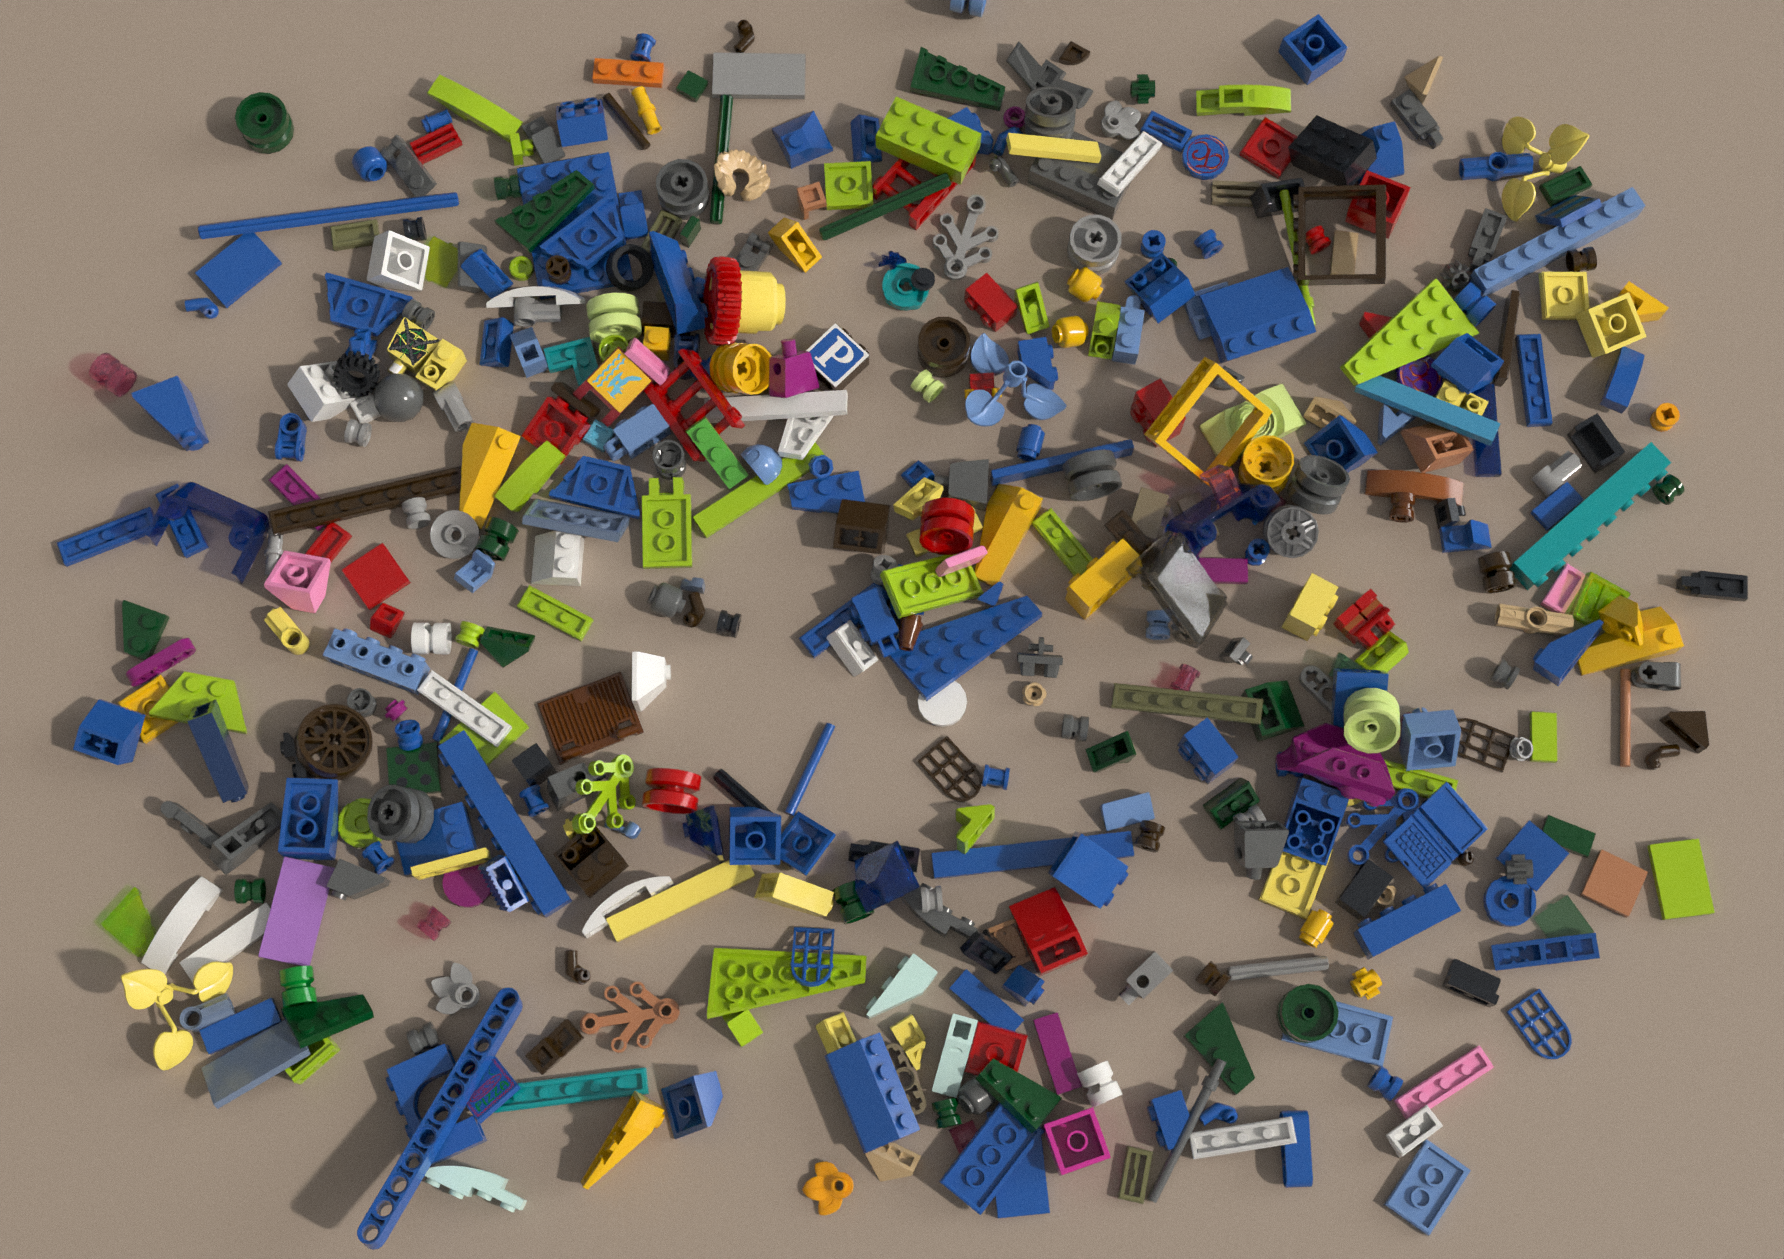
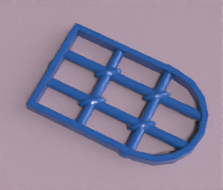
[790,927,835,987]
[1506,989,1572,1059]

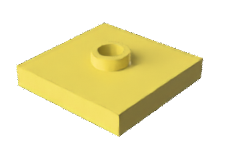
[1538,272,1590,320]

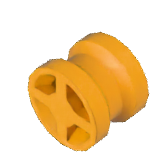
[1650,403,1680,432]

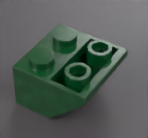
[1240,680,1305,742]

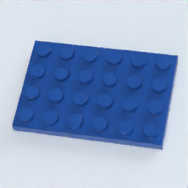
[517,152,634,300]

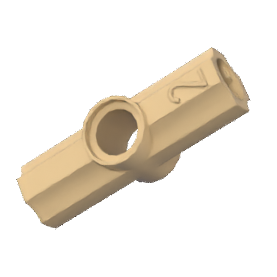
[1495,604,1574,636]

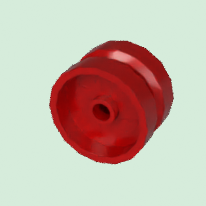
[919,497,975,555]
[642,768,702,814]

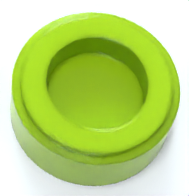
[509,256,534,281]

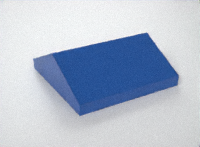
[780,811,836,876]

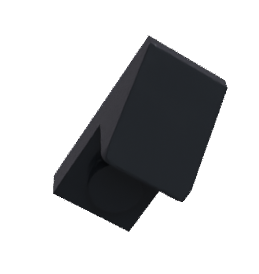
[960,929,1013,974]

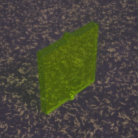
[425,236,458,288]

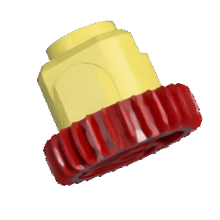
[702,256,786,346]

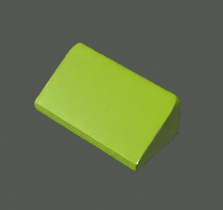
[1354,631,1409,672]

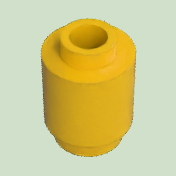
[1299,909,1334,948]

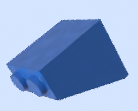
[131,375,210,451]
[1331,668,1389,728]
[1048,831,1129,909]

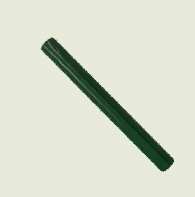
[709,94,733,225]
[819,173,951,241]

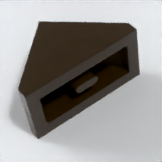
[1659,711,1709,754]

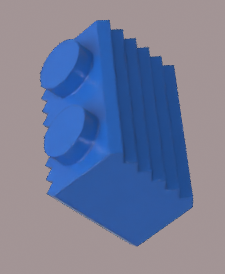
[478,855,529,912]

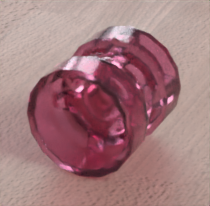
[416,905,451,942]

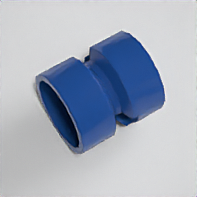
[1454,282,1497,327]

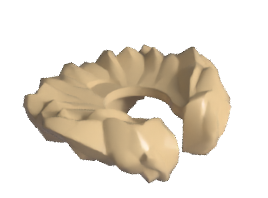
[714,149,770,201]

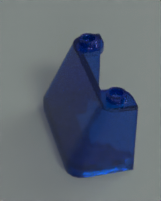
[1165,482,1280,567]

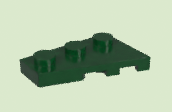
[281,994,374,1049]
[1184,1002,1255,1095]

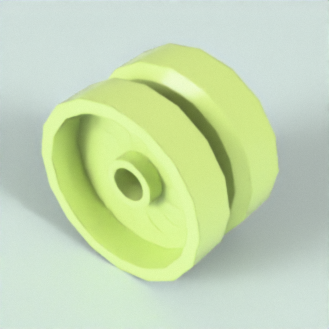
[586,293,642,343]
[1344,688,1400,753]

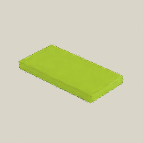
[880,554,984,618]

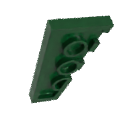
[910,47,1006,111]
[494,170,595,253]

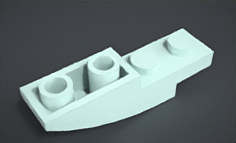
[425,1166,527,1213]

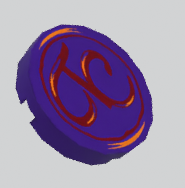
[1395,355,1442,396]

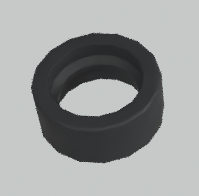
[606,244,654,292]

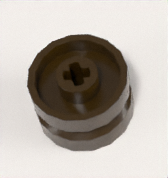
[918,316,970,377]

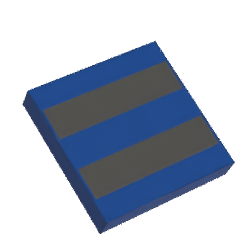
[1535,195,1602,227]

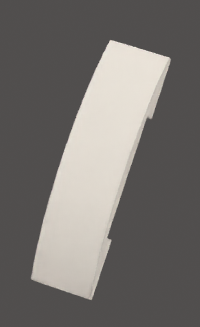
[486,286,586,308]
[141,876,223,974]
[582,876,674,939]

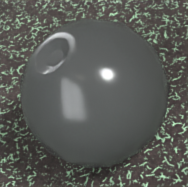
[373,373,423,422]

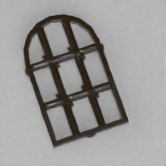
[1457,718,1515,773]
[917,736,982,802]

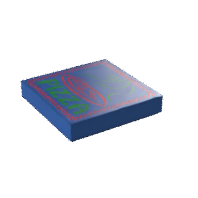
[454,1056,521,1123]

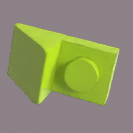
[1014,282,1050,334]
[955,804,995,854]
[722,1010,763,1047]

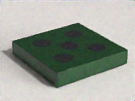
[386,742,441,794]

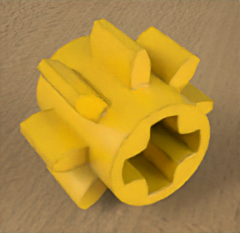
[1350,967,1382,1000]

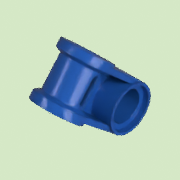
[275,413,307,462]

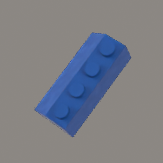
[649,231,708,335]
[824,1033,920,1154]

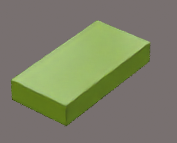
[1529,712,1557,763]

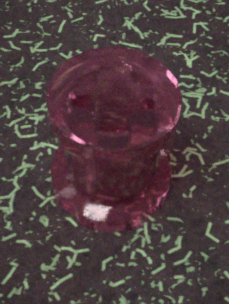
[1170,664,1201,691]

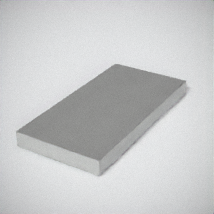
[712,53,806,99]

